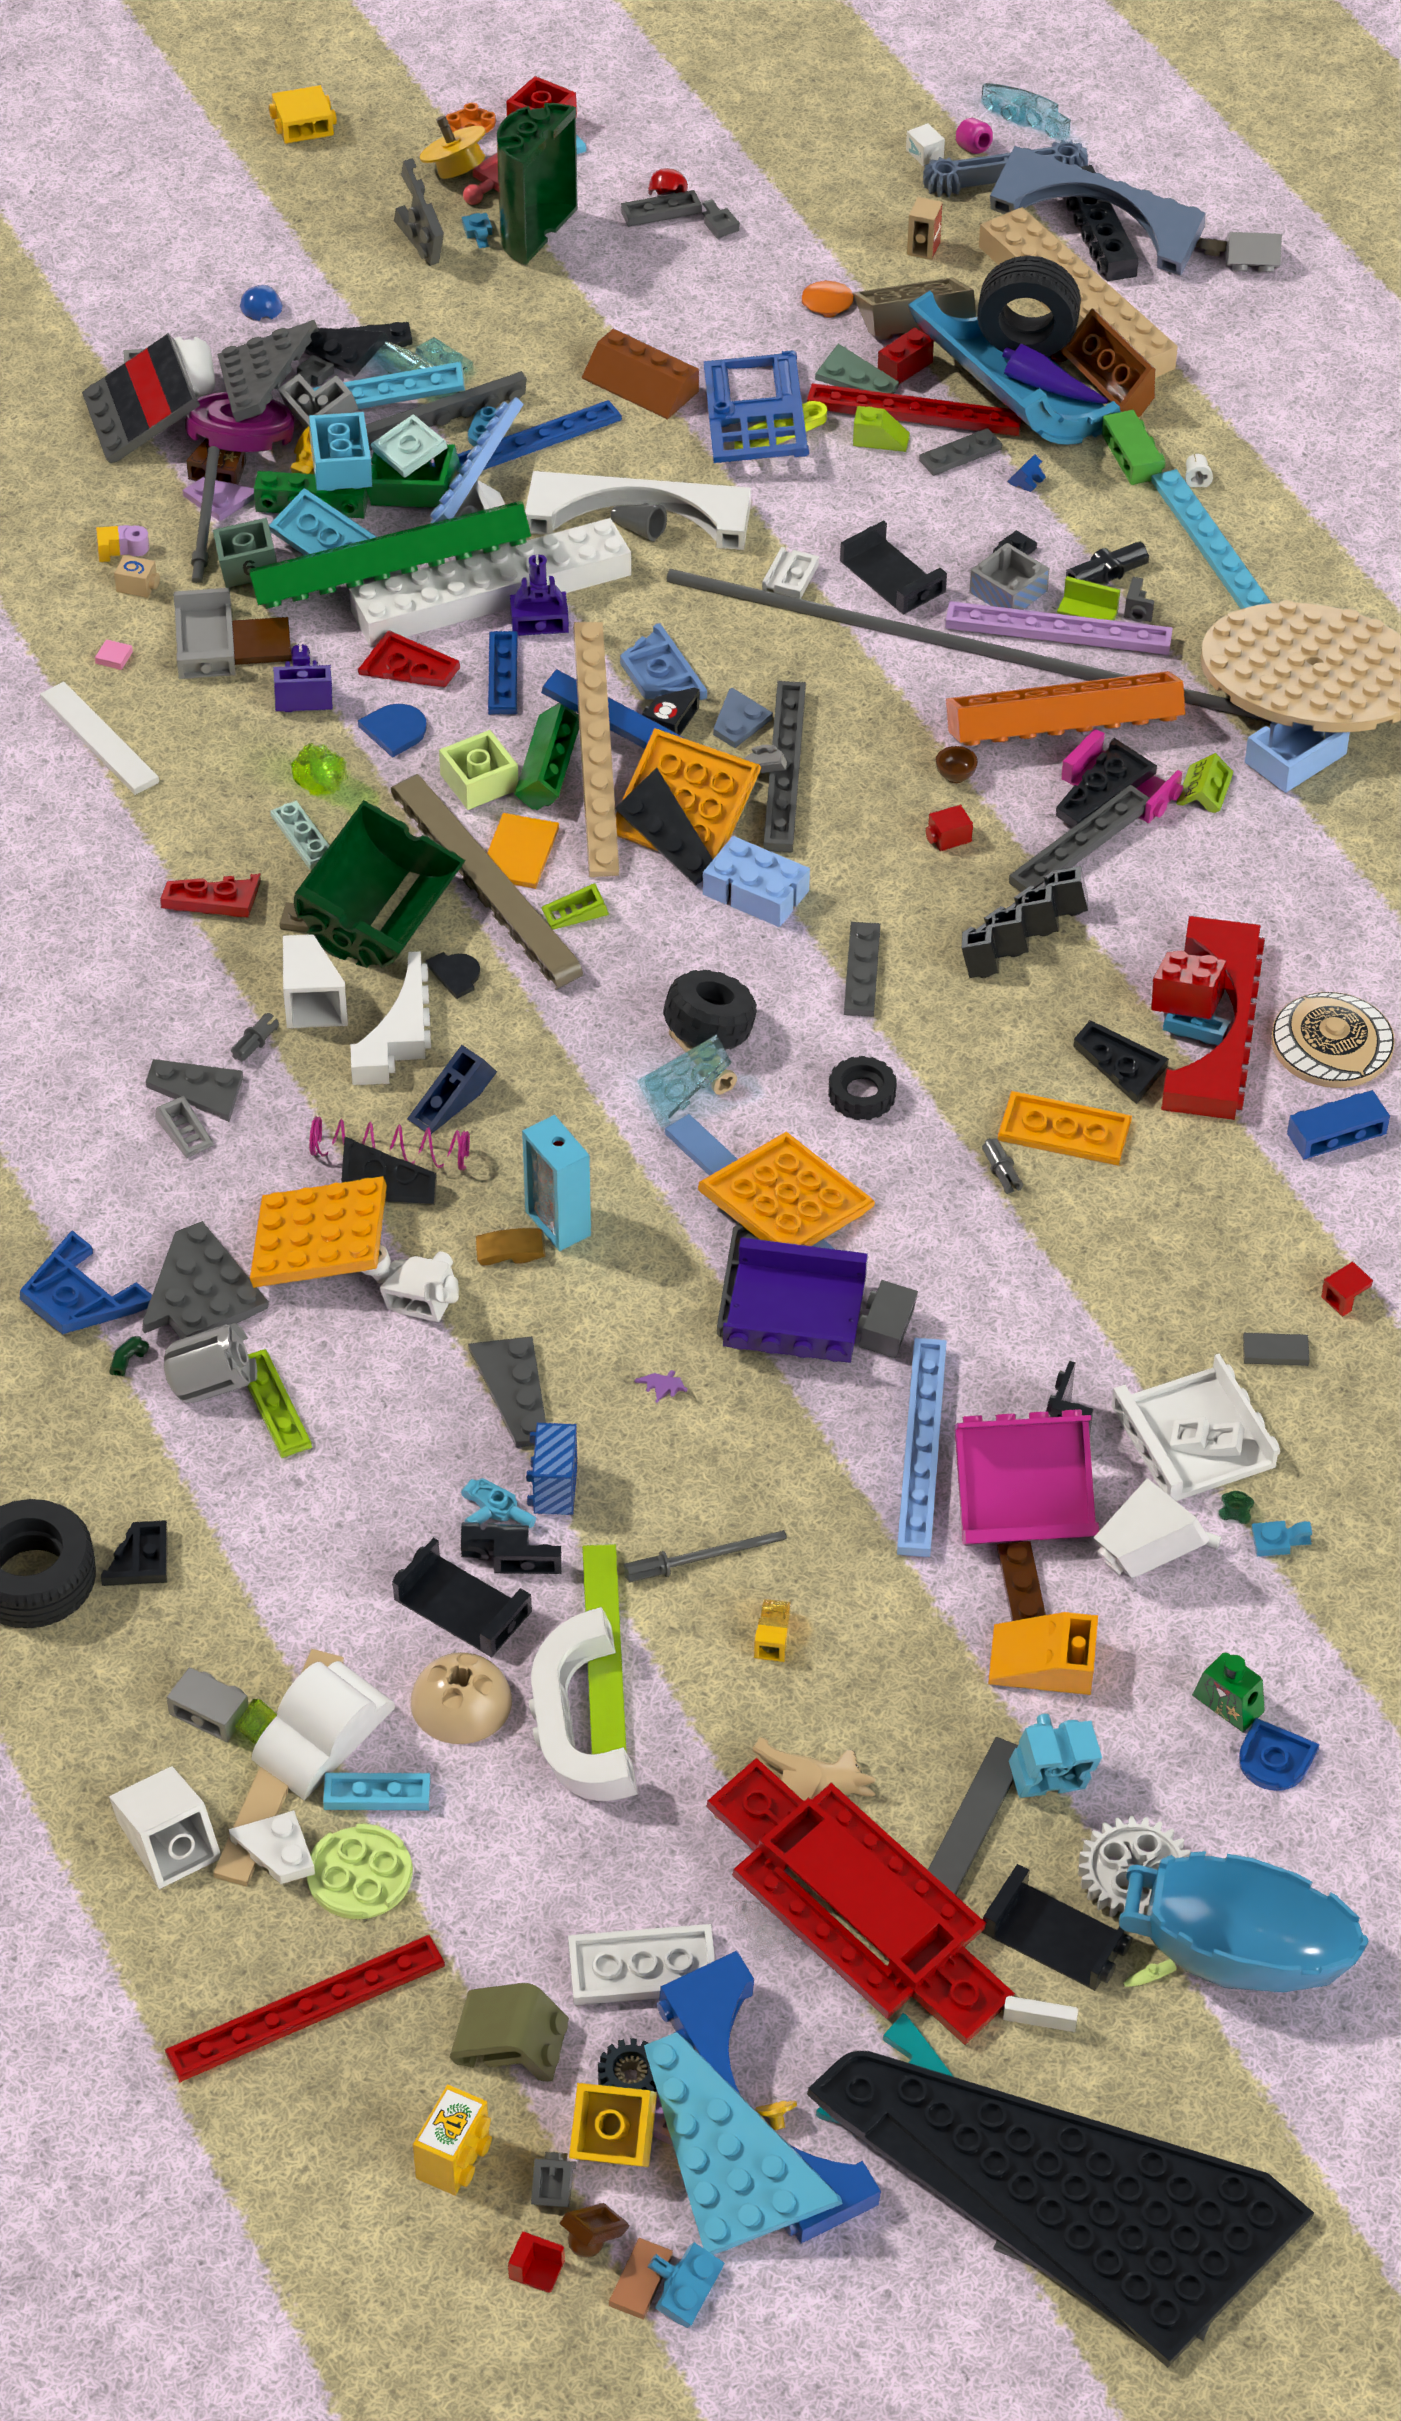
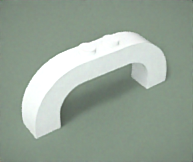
[529,1607,638,1801]

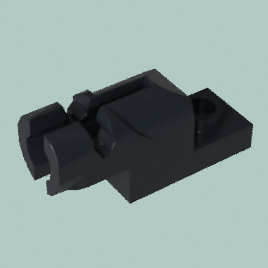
[461,1522,562,1574]

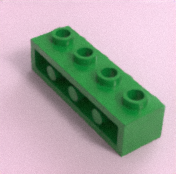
[254,471,368,519]
[514,703,579,810]

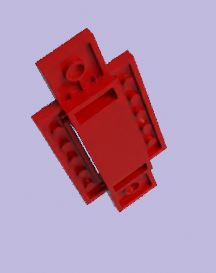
[706,1758,1015,2045]

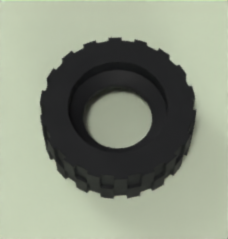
[828,1056,897,1120]

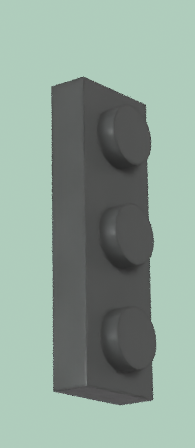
[621,190,702,227]
[919,428,1002,476]

